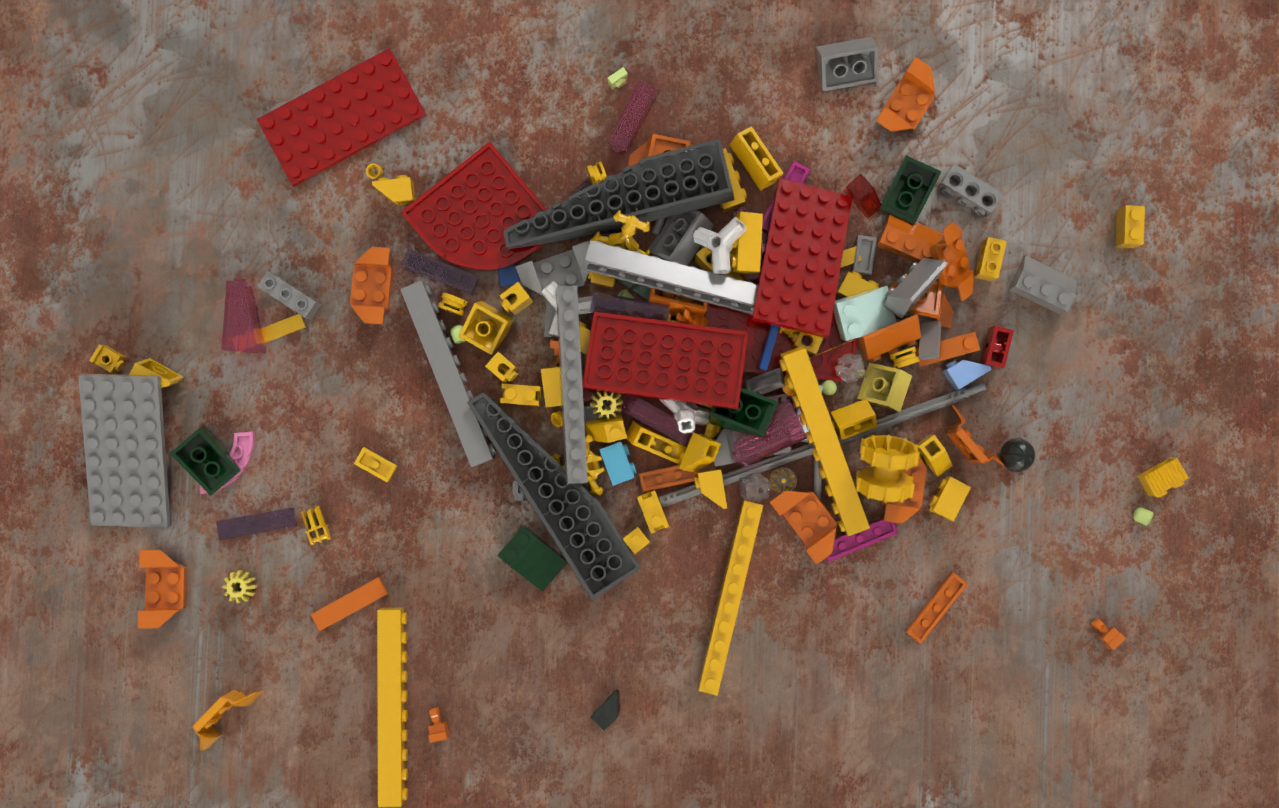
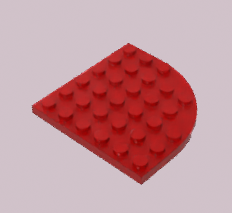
[401,141,547,270]

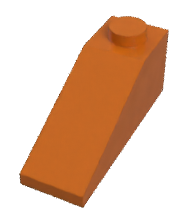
[915,332,980,367]

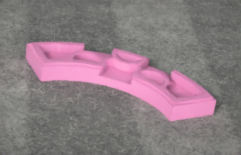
[200,431,255,494]

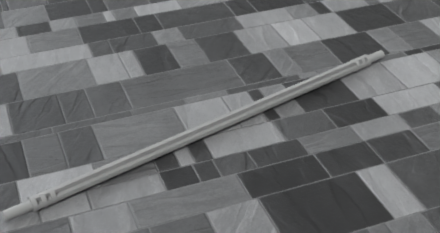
[659,383,986,508]

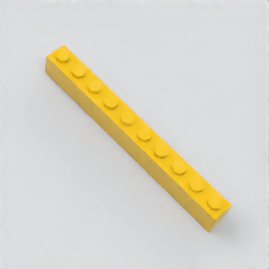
[779,346,870,537]
[697,500,763,696]
[377,607,408,807]

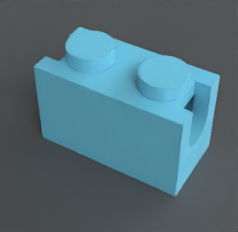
[600,442,637,486]

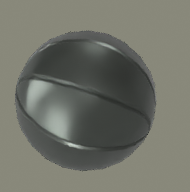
[1000,438,1035,472]

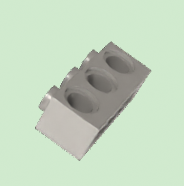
[938,164,1003,217]
[257,271,322,321]

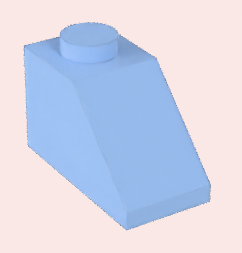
[942,359,992,390]

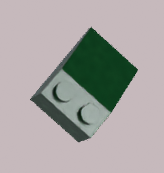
[880,155,942,225]
[709,388,779,438]
[170,425,241,496]
[497,525,567,591]

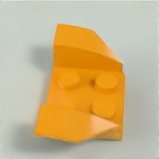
[192,690,264,751]

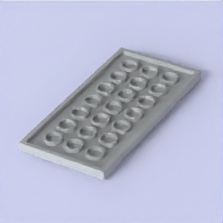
[78,374,171,528]

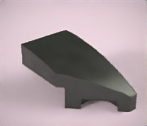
[591,689,621,730]

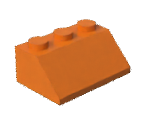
[876,213,943,263]
[646,288,708,318]
[857,314,921,363]

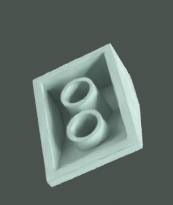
[833,286,897,341]

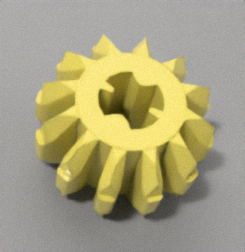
[590,390,623,420]
[222,570,257,603]

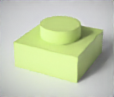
[608,67,628,89]

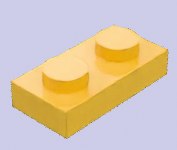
[354,447,398,483]

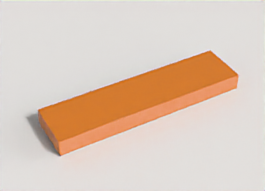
[639,462,716,492]
[904,571,968,644]
[310,577,389,632]

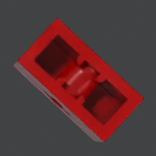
[980,326,1014,369]

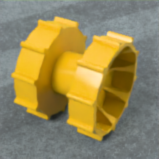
[855,435,920,503]

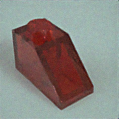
[843,174,882,219]

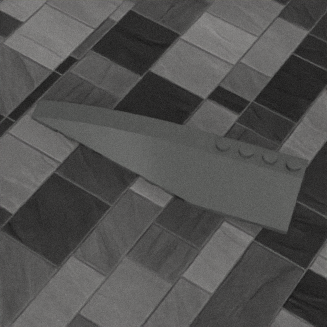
[503,139,734,249]
[467,392,641,600]

